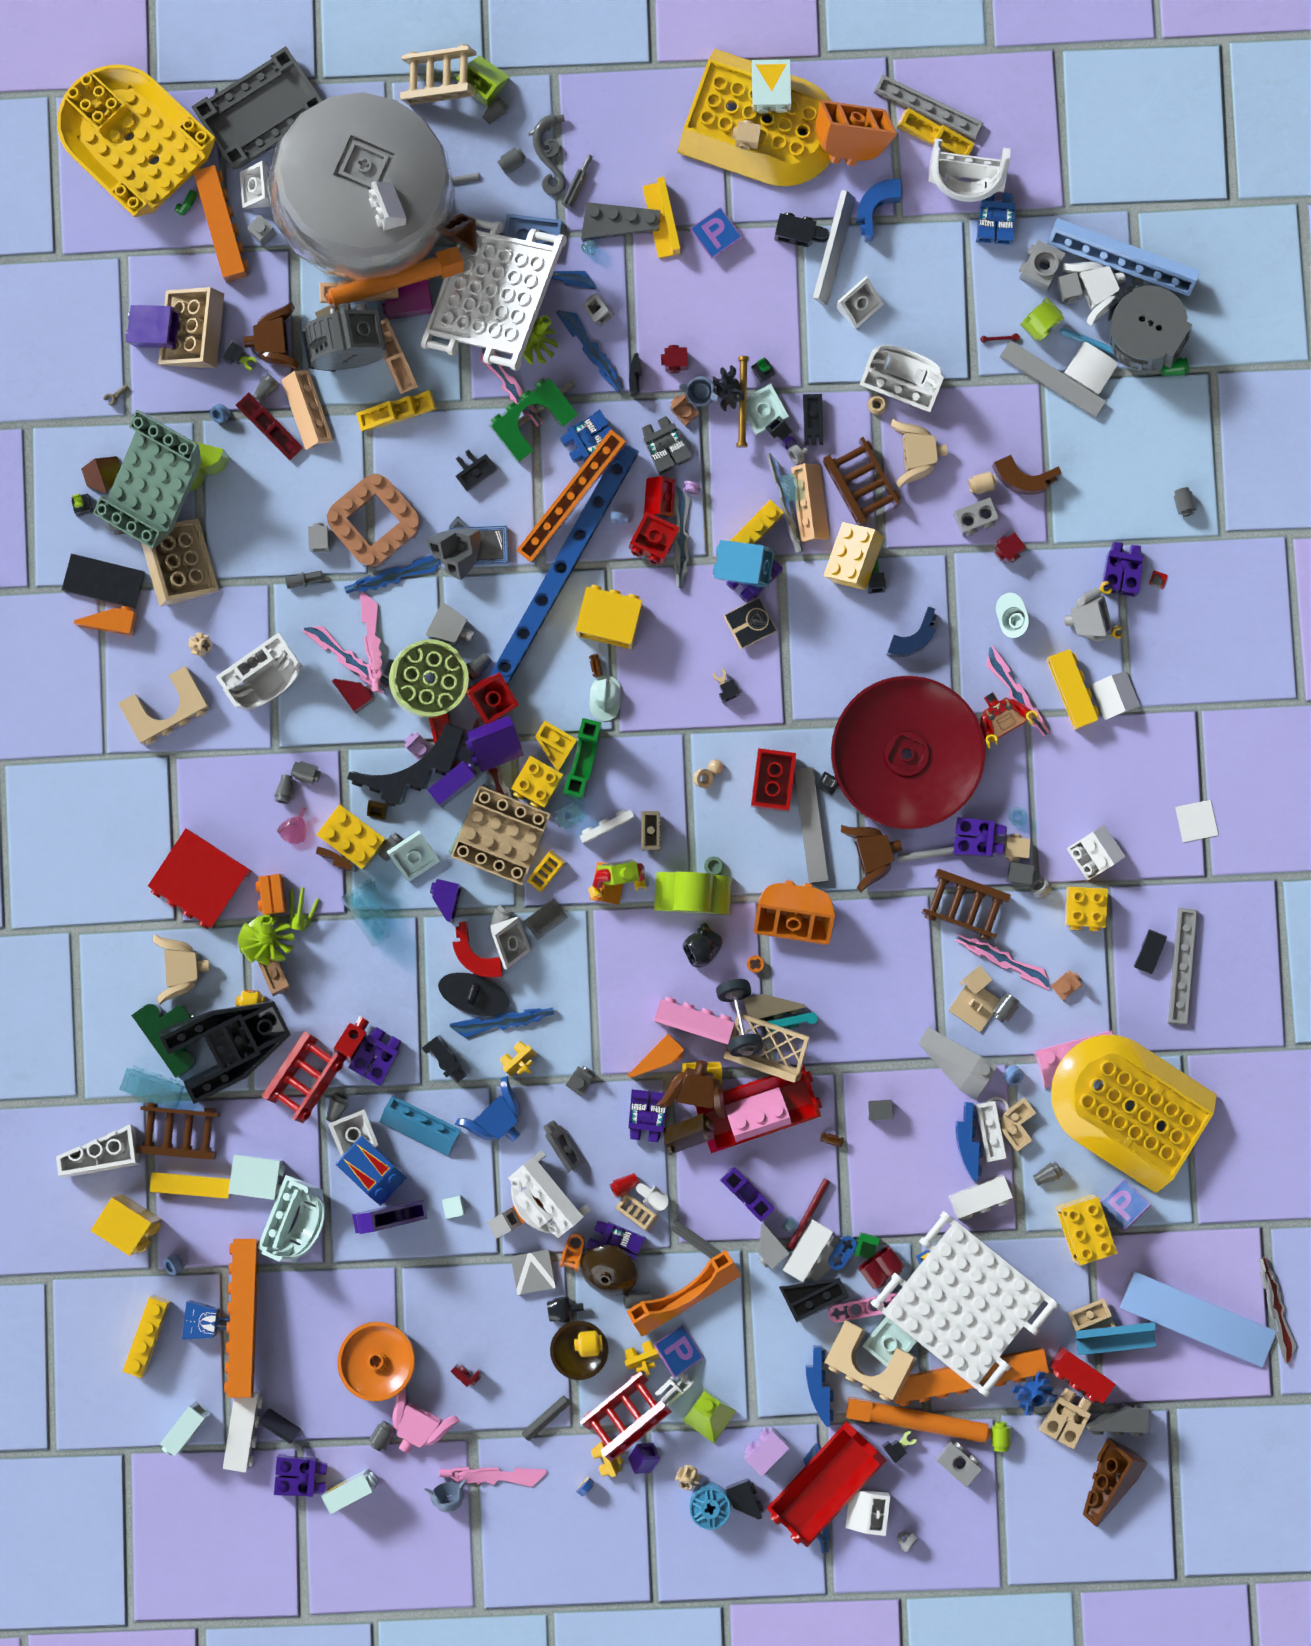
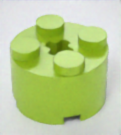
[1020,297,1064,342]

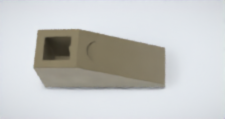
[743,994,805,1024]

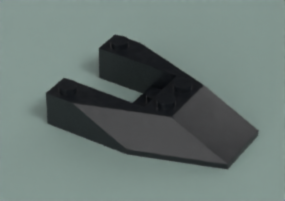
[158,1001,291,1104]

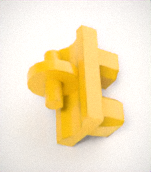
[500,1041,537,1077]
[624,1340,661,1376]
[591,1441,626,1477]

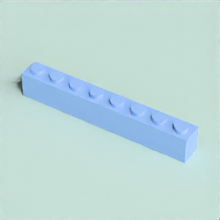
[1047,218,1199,297]

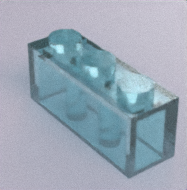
[119,1065,185,1108]

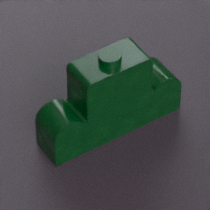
[131,1004,200,1078]

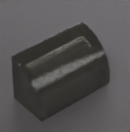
[523,898,569,940]

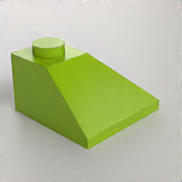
[682,1388,737,1443]

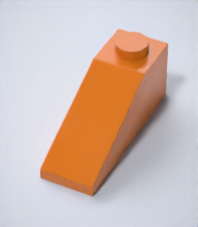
[74,606,138,636]
[628,1034,684,1078]

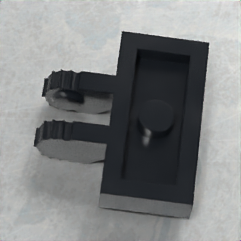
[455,449,497,492]

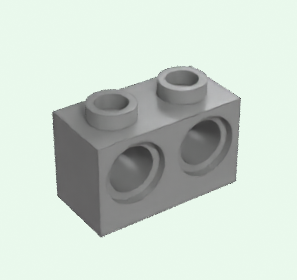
[953,498,999,536]

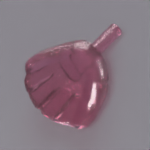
[277,807,306,844]

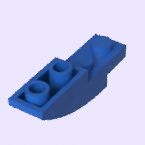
[955,1102,983,1181]
[805,1345,834,1427]

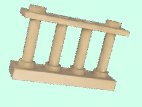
[400,44,477,105]

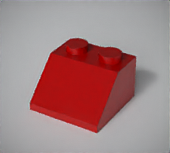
[466,672,519,725]

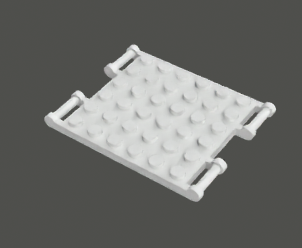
[421,215,567,371]
[871,1211,1059,1397]

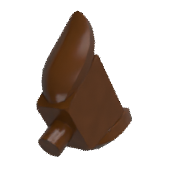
[243,302,300,370]
[841,825,902,893]
[656,1060,727,1118]

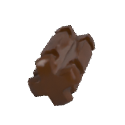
[589,654,603,678]
[820,1132,844,1147]

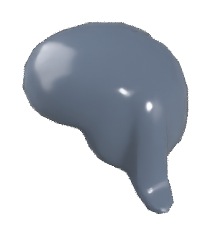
[679,376,719,407]
[424,1479,466,1512]

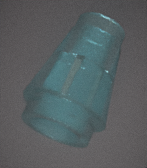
[779,473,798,502]

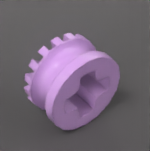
[682,481,701,495]

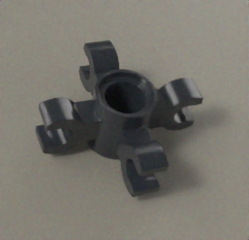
[713,365,744,411]

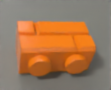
[255,874,288,915]

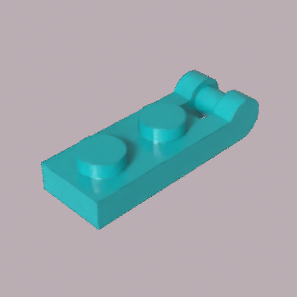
[764,1013,818,1032]

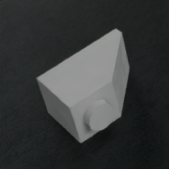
[759,1223,790,1269]

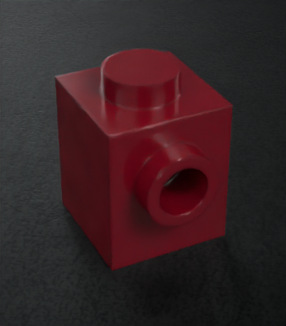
[661,345,688,374]
[994,532,1026,564]

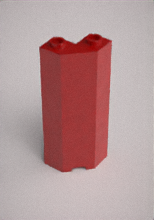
[695,1064,822,1153]
[767,1421,887,1547]

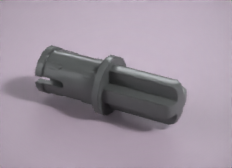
[285,570,324,589]

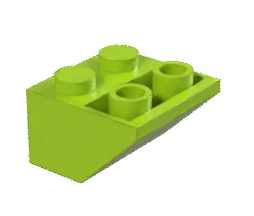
[456,56,510,107]

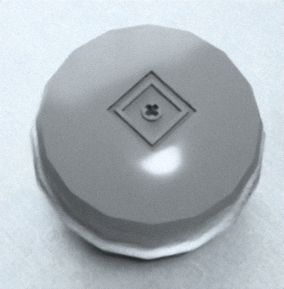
[267,92,455,281]

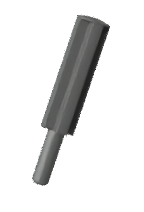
[562,154,593,209]

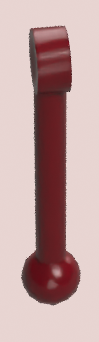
[980,333,1020,343]

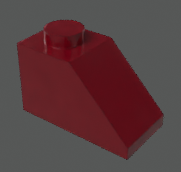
[332,679,375,714]

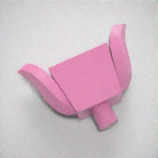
[392,1389,460,1453]

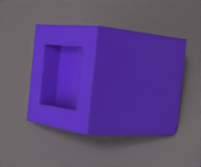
[628,1443,661,1474]

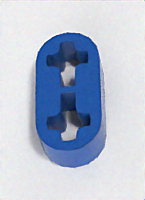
[828,1236,857,1270]

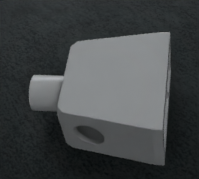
[426,602,475,645]

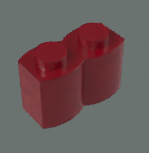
[858,1245,904,1289]

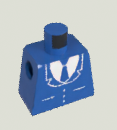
[182,1300,229,1339]

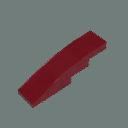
[235,392,303,461]

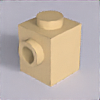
[732,120,761,150]
[1002,834,1031,862]

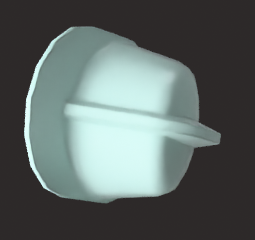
[996,593,1030,638]
[589,675,621,721]

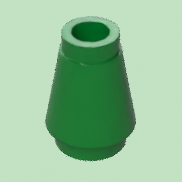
[1161,357,1189,376]

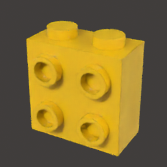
[511,756,564,809]
[1065,887,1108,931]

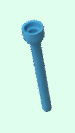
[1060,328,1116,357]

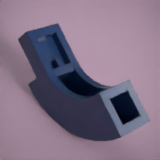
[886,606,937,657]

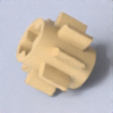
[188,633,212,657]
[675,1465,701,1490]

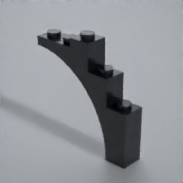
[347,723,467,807]

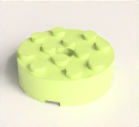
[389,639,469,718]

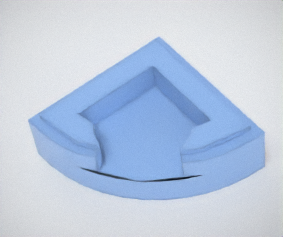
[611,512,631,524]

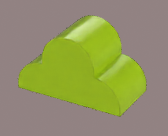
[189,442,230,491]
[654,872,732,915]

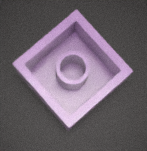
[744,1426,789,1477]

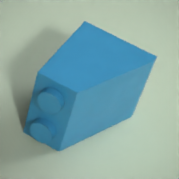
[713,540,775,588]

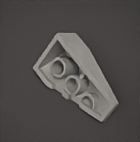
[918,1027,997,1099]

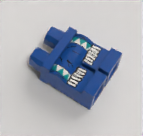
[975,193,1016,245]
[560,409,613,463]

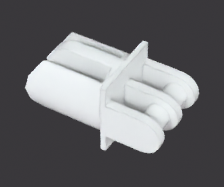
[636,1183,668,1211]
[654,1373,694,1407]

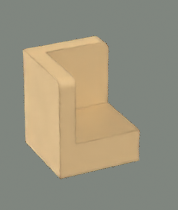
[959,965,992,994]

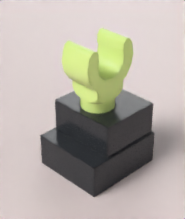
[882,1430,917,1463]

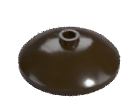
[581,1245,638,1296]
[550,1321,609,1380]

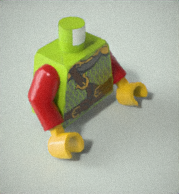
[588,859,647,899]

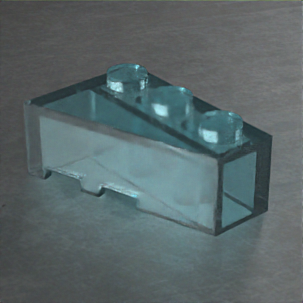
[341,876,390,947]

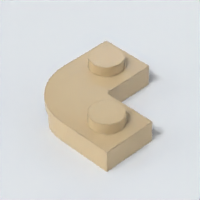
[1001,1097,1036,1152]

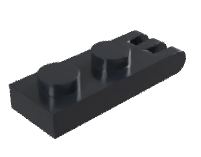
[803,394,823,446]

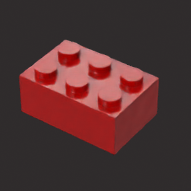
[751,748,796,812]
[1048,1346,1116,1404]

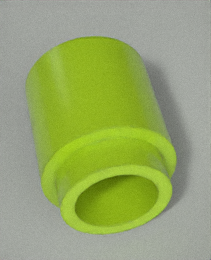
[991,1421,1011,1452]

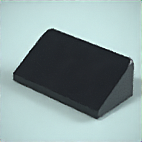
[259,1408,301,1444]

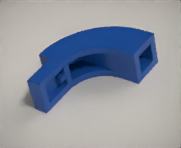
[856,179,901,242]

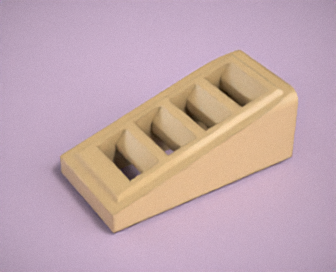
[615,1193,660,1231]

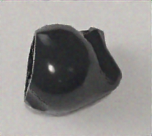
[683,922,723,968]

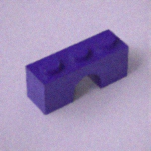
[720,1166,775,1222]

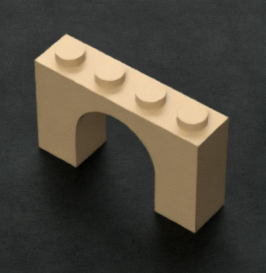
[118,666,210,746]
[824,1320,918,1402]

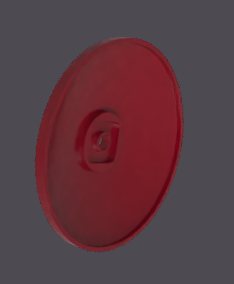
[831,676,985,829]

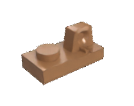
[258,956,291,996]

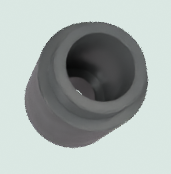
[497,147,526,174]
[1174,487,1197,517]
[291,761,321,785]
[992,993,1020,1023]
[369,1420,395,1451]

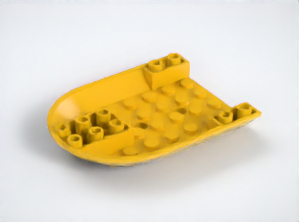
[677,49,832,186]
[57,65,216,218]
[1051,1035,1217,1193]

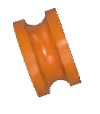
[747,955,764,973]

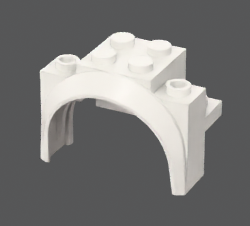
[216,633,303,710]

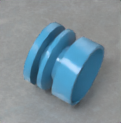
[689,1483,731,1530]

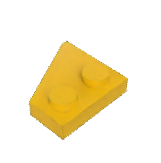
[535,720,578,772]

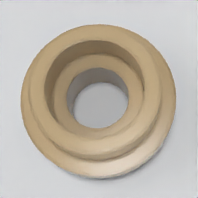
[868,395,887,415]

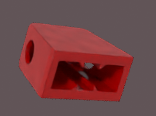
[333,1016,369,1063]

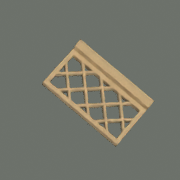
[723,1013,810,1083]

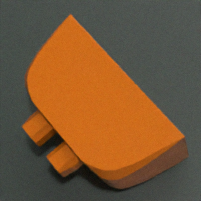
[816,100,897,166]
[753,880,835,945]

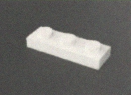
[579,809,634,844]
[975,1101,1006,1162]

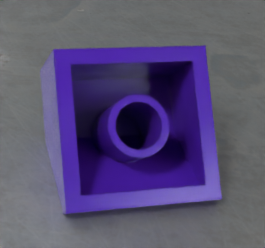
[430,879,462,923]

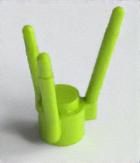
[289,887,320,931]

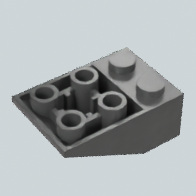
[1085,1403,1149,1436]

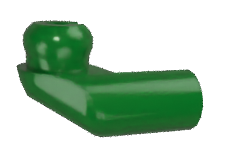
[175,190,198,216]

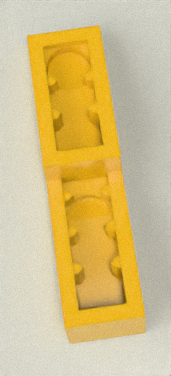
[896,108,975,156]
[150,1172,230,1199]

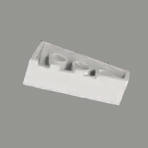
[56,1124,140,1178]

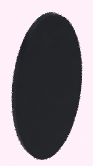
[438,973,509,1016]

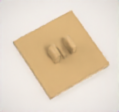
[948,985,1000,1032]

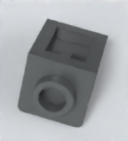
[565,1065,594,1096]

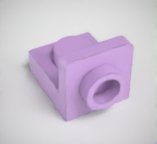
[404,732,432,760]

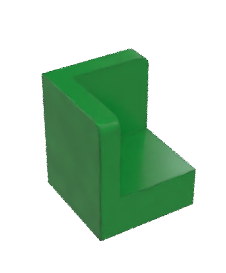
[854,1232,880,1259]

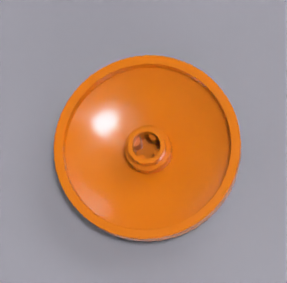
[337,1322,416,1402]

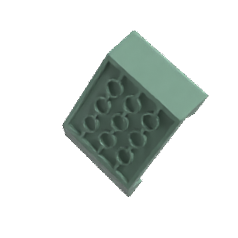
[93,410,201,549]

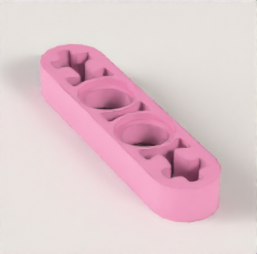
[828,1293,897,1322]

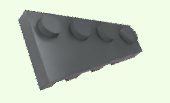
[581,202,661,241]

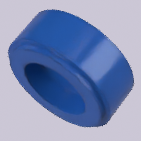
[576,1477,594,1496]

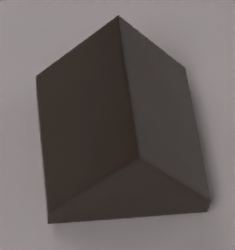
[367,799,389,820]

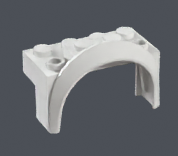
[928,139,1011,202]
[859,345,945,412]
[508,1150,591,1238]

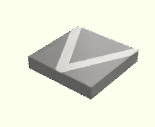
[511,1249,556,1295]

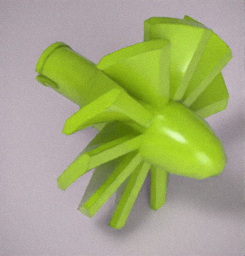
[523,315,558,364]
[238,915,294,966]

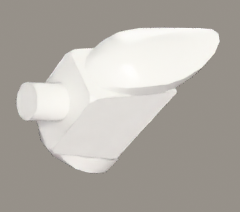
[1063,261,1126,327]

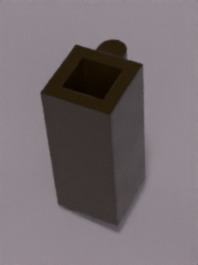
[664,1113,715,1154]

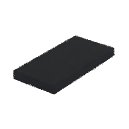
[61,553,146,609]

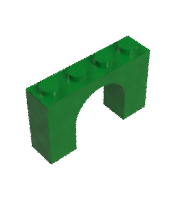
[489,378,578,462]
[563,718,603,802]

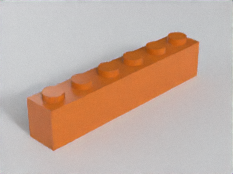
[194,165,249,283]

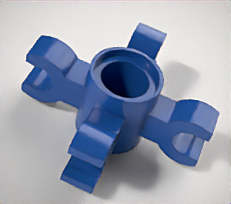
[1012,1372,1058,1416]

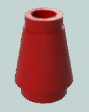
[609,1173,639,1198]

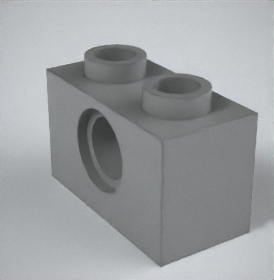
[935,1441,982,1488]

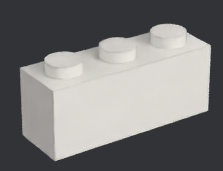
[948,1175,1013,1220]
[782,1219,834,1282]

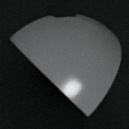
[427,528,480,580]

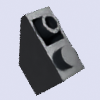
[726,1478,764,1520]

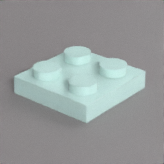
[737,384,789,436]
[387,831,440,882]
[862,1316,917,1367]

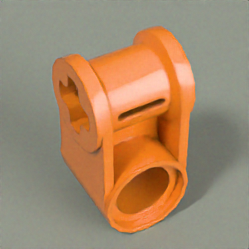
[559,1232,585,1272]

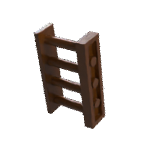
[822,437,901,526]
[921,869,1011,941]
[136,1103,221,1160]

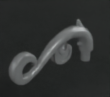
[528,114,565,195]

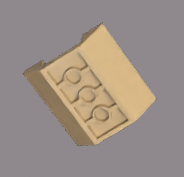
[451,785,551,885]

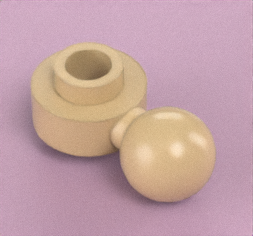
[693,759,723,788]

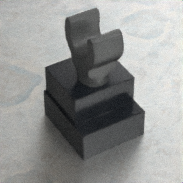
[816,772,838,796]

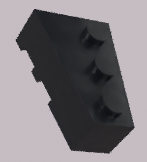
[779,1278,849,1323]

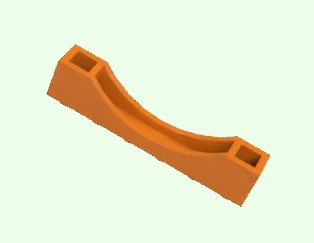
[626,1250,742,1337]

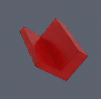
[644,476,676,518]

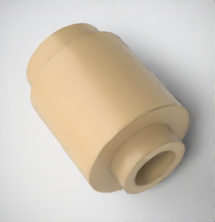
[968,471,997,495]

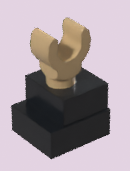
[713,668,740,704]

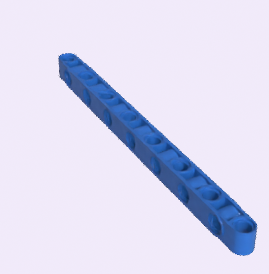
[489,444,639,685]

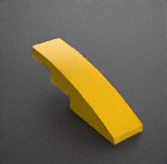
[356,390,437,432]

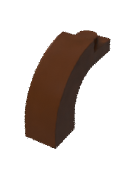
[992,455,1062,495]

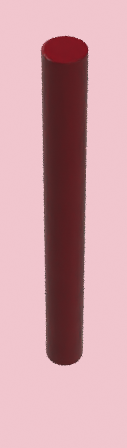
[787,1178,831,1250]

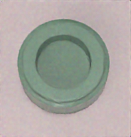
[704,856,723,875]

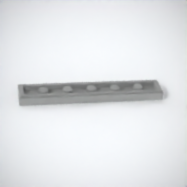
[874,74,984,141]
[813,190,856,305]
[1000,340,1106,418]
[794,767,828,883]
[1167,908,1198,1025]

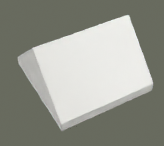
[240,161,272,209]
[836,276,884,329]
[1090,671,1140,720]
[490,917,531,969]
[328,1110,378,1156]

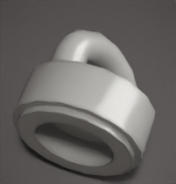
[788,444,808,464]
[1030,878,1051,899]
[897,1531,918,1553]

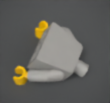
[1064,581,1123,642]

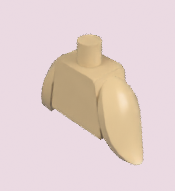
[891,419,947,488]
[152,934,210,1005]

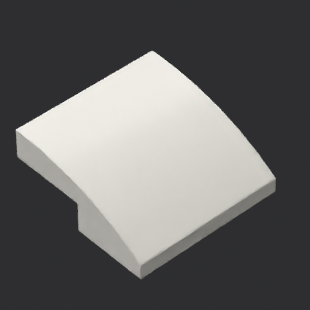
[1064,342,1119,395]

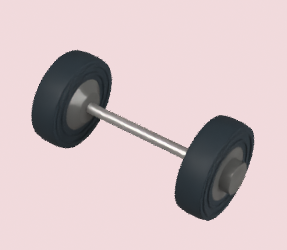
[716,979,764,1057]

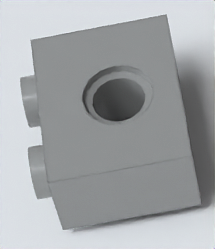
[1019,240,1065,291]

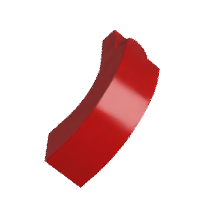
[452,921,503,978]

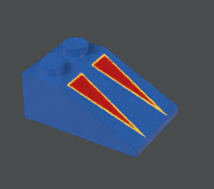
[335,1135,407,1206]

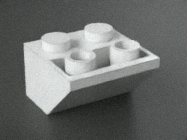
[369,181,406,231]
[1067,825,1125,881]
[845,1489,890,1536]

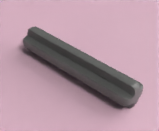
[670,1220,721,1259]
[522,1396,570,1441]

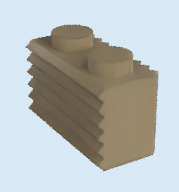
[641,811,661,851]

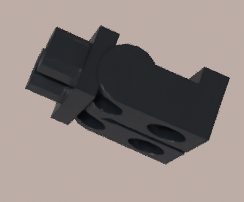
[422,1035,467,1084]

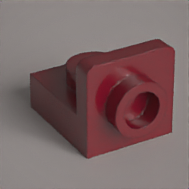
[450,1364,482,1387]

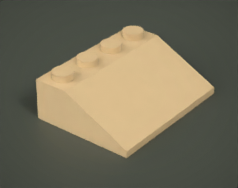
[158,287,225,368]
[141,519,219,607]

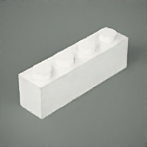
[223,1391,263,1472]

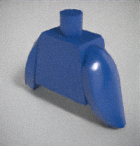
[454,1075,521,1142]

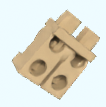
[1038,1388,1092,1449]

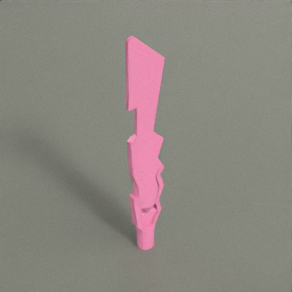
[360,592,383,693]
[439,1467,547,1487]

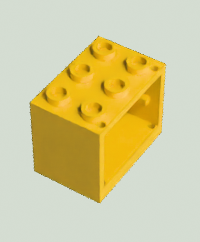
[575,585,643,650]
[90,1194,162,1256]
[1055,1194,1118,1266]

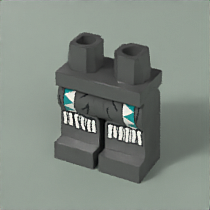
[642,416,692,475]

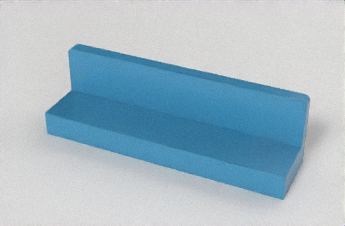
[380,1095,461,1156]
[1075,1322,1156,1355]

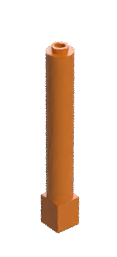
[326,246,464,308]
[845,1396,991,1443]

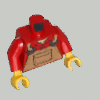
[980,692,1040,748]

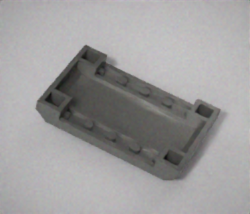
[191,46,322,170]

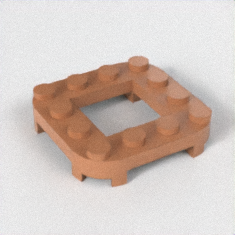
[327,474,420,567]

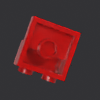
[629,512,680,565]

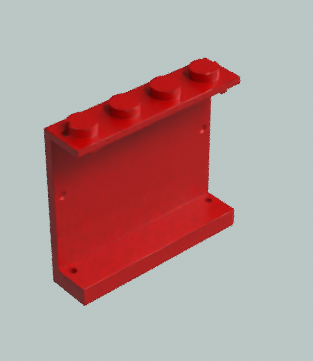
[148,828,252,929]

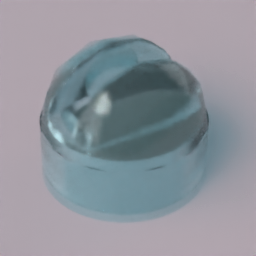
[581,240,597,256]
[781,1216,799,1233]

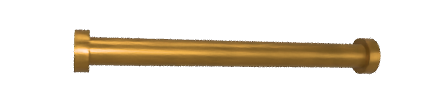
[736,356,749,448]

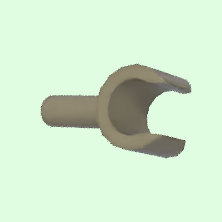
[103,384,128,406]

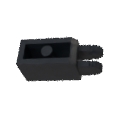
[774,212,829,247]

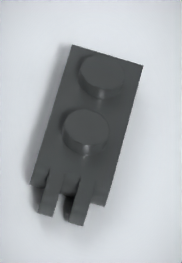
[544,1120,584,1172]

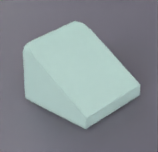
[442,1195,465,1219]

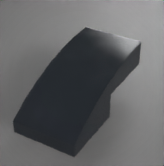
[629,353,642,397]
[1134,929,1167,974]

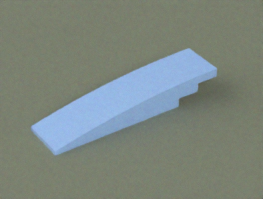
[1120,1271,1277,1368]

